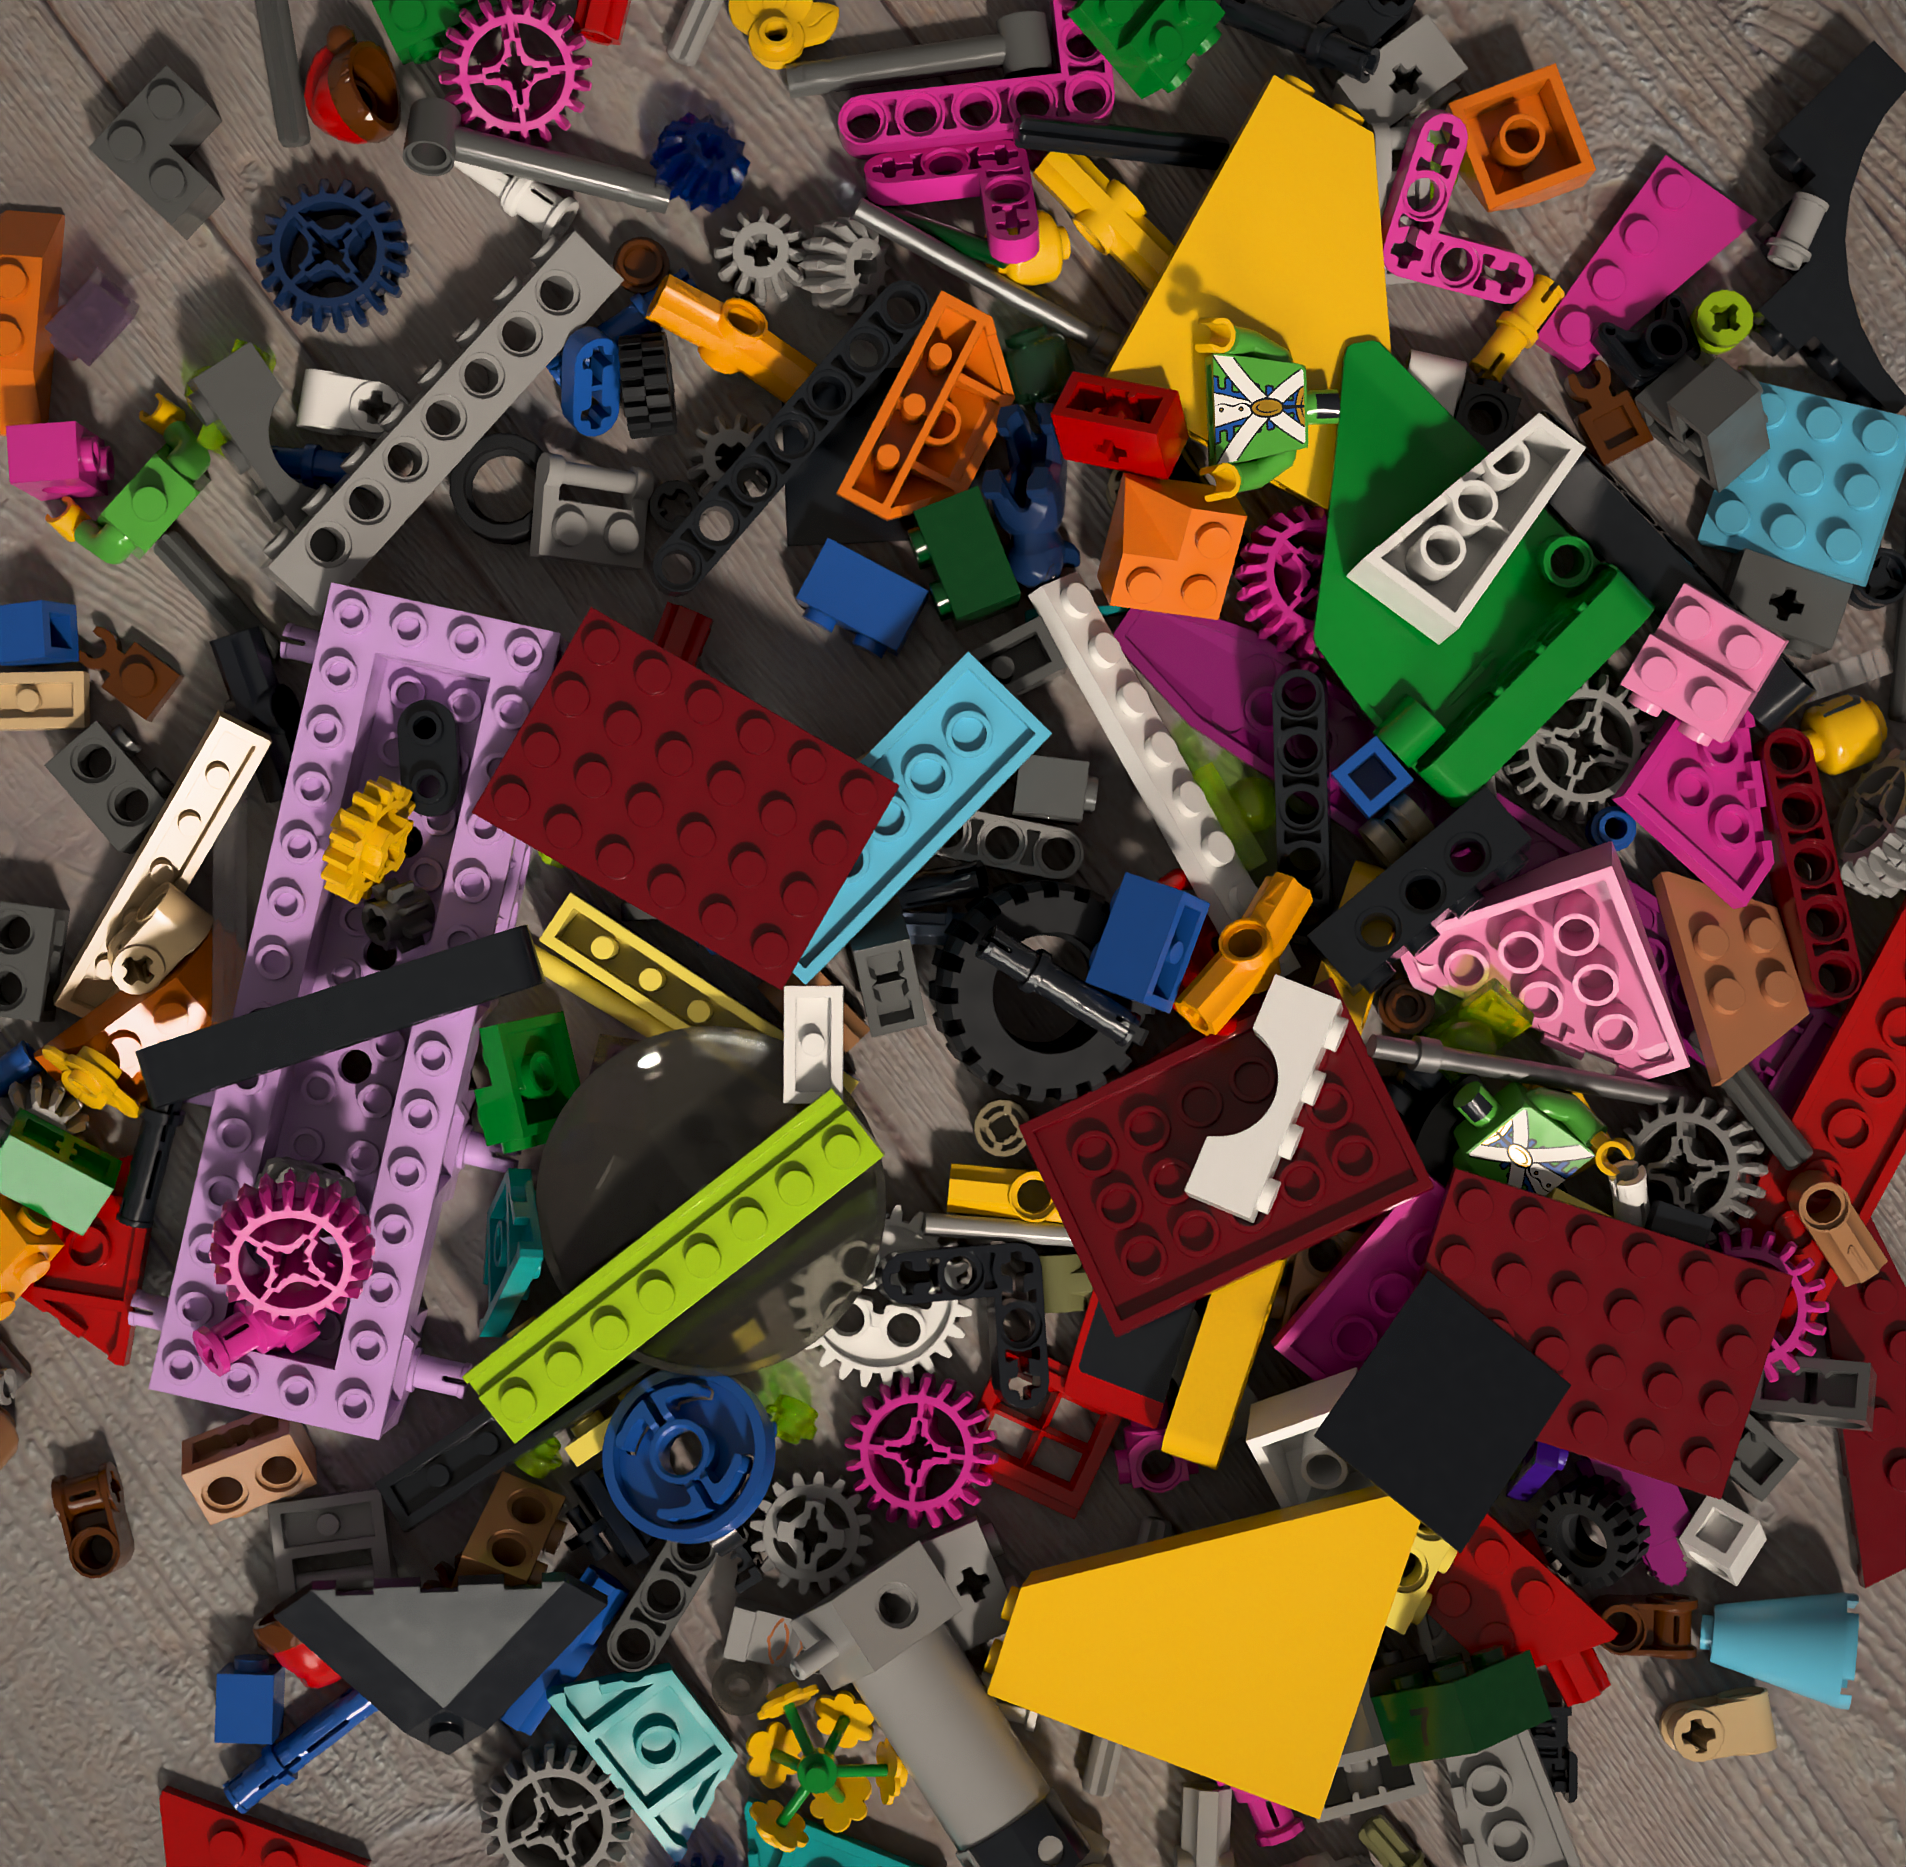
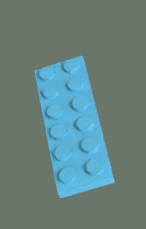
[793,652,1052,985]

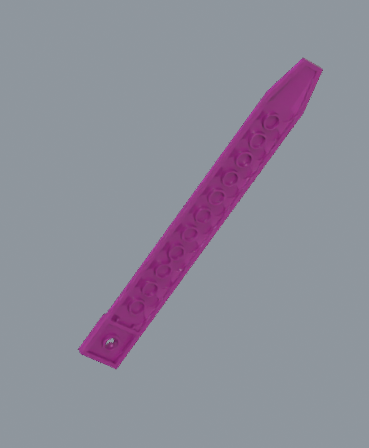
[1113,608,1840,1116]

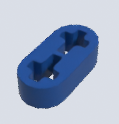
[561,326,621,437]

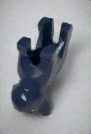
[981,403,1081,589]

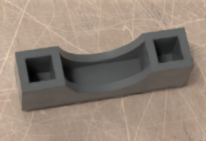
[186,341,370,562]

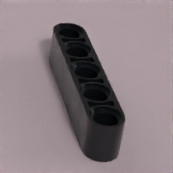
[1272,660,1333,946]

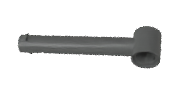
[785,11,1054,99]
[402,97,672,214]

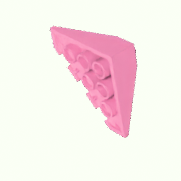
[1392,841,1690,1081]

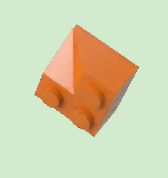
[1441,63,1596,212]
[1097,472,1247,620]

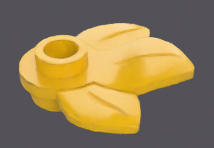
[729,0,839,70]
[42,1045,139,1119]

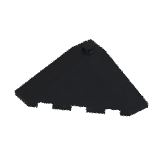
[273,1572,608,1755]

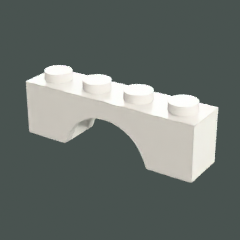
[1184,974,1349,1223]

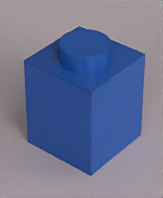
[0,600,80,668]
[1331,736,1414,820]
[214,1654,285,1744]

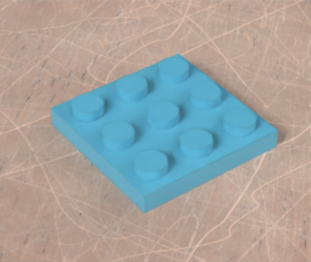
[1697,381,1906,587]

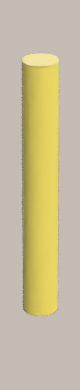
[534,944,676,1049]

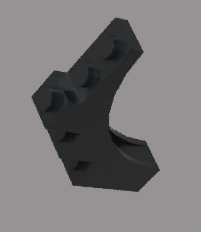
[1751,41,1906,414]

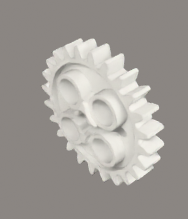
[789,1203,972,1387]

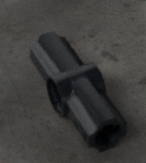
[209,626,301,803]

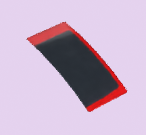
[1063,1289,1197,1429]

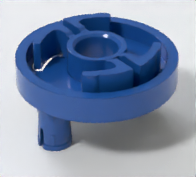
[602,1365,777,1544]

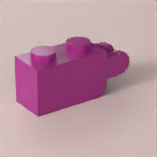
[1574,1455,1692,1587]

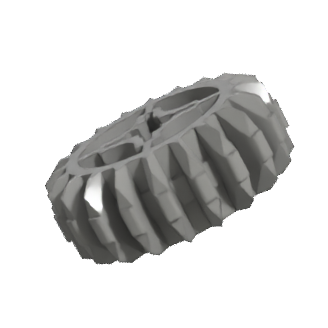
[1504,674,1655,825]
[1829,748,1906,899]
[1613,1095,1769,1247]
[480,1740,635,1867]

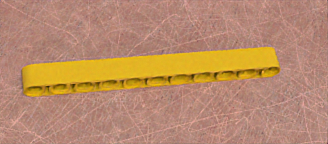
[1161,860,1408,1470]

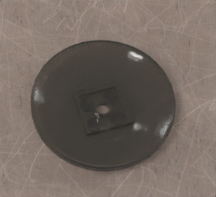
[536,1026,886,1377]

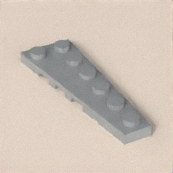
[1405,1564,1583,1867]

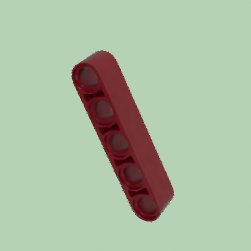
[1752,727,1862,1009]

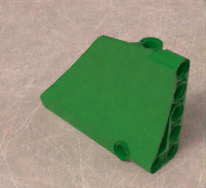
[1312,340,1655,809]

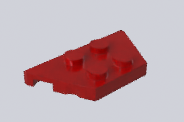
[20,1155,154,1366]
[1427,1511,1619,1668]
[159,1785,371,1867]

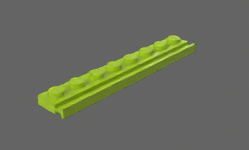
[462,1086,885,1443]

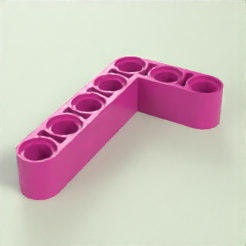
[838,0,1115,160]

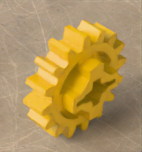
[321,776,416,904]

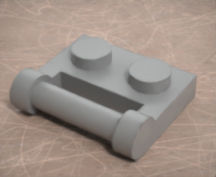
[530,452,654,571]
[267,1487,398,1602]

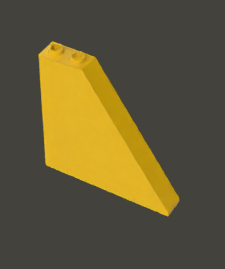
[1103,74,1391,515]
[984,1485,1420,1820]

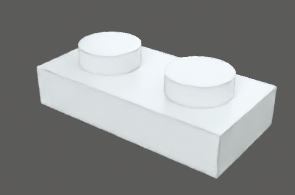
[783,985,844,1104]

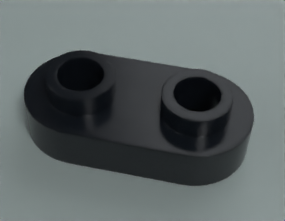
[397,700,463,817]

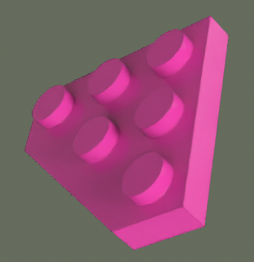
[1612,710,1775,909]

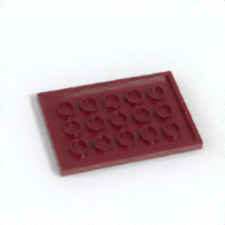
[471,607,900,991]
[1018,977,1434,1338]
[1412,1167,1793,1500]

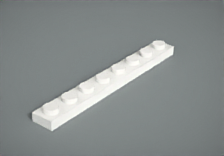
[1028,572,1301,977]

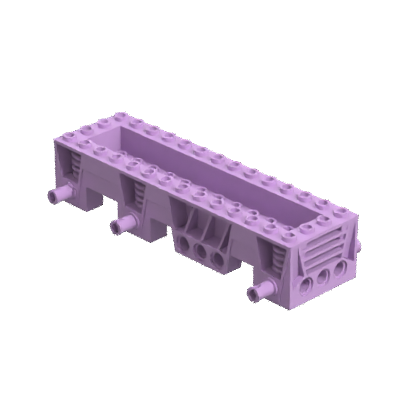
[128,582,569,1440]

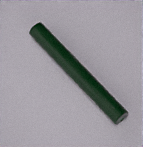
[864,196,1009,269]

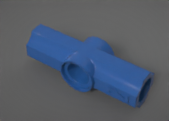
[500,1564,630,1736]

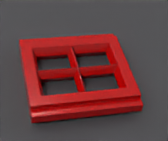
[954,1338,1122,1520]

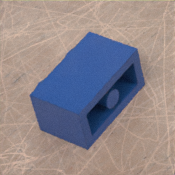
[796,538,929,659]
[1085,872,1210,1014]

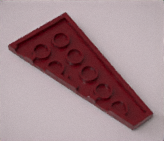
[1824,1217,1906,1588]

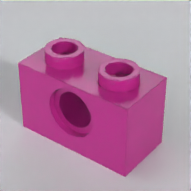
[6,421,115,501]

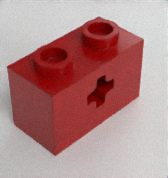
[1051,371,1189,480]

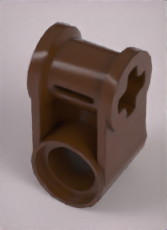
[51,1462,135,1578]
[1589,1593,1698,1659]

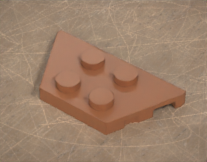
[1652,871,1809,1087]

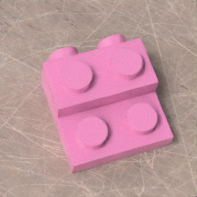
[1621,583,1789,747]

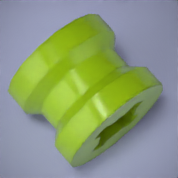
[1689,290,1754,355]

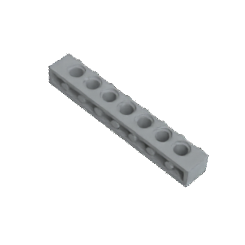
[259,231,624,616]

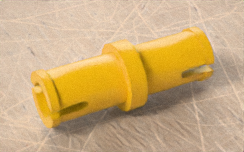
[1469,274,1565,382]

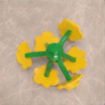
[746,1681,908,1853]

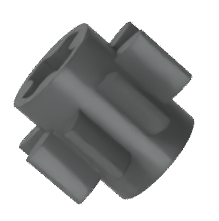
[361,878,435,954]

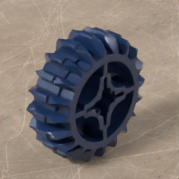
[256,178,411,333]

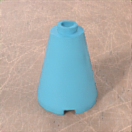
[1699,1592,1859,1710]

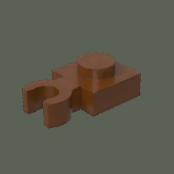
[1564,359,1654,467]
[79,626,185,722]

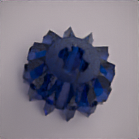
[650,112,751,213]

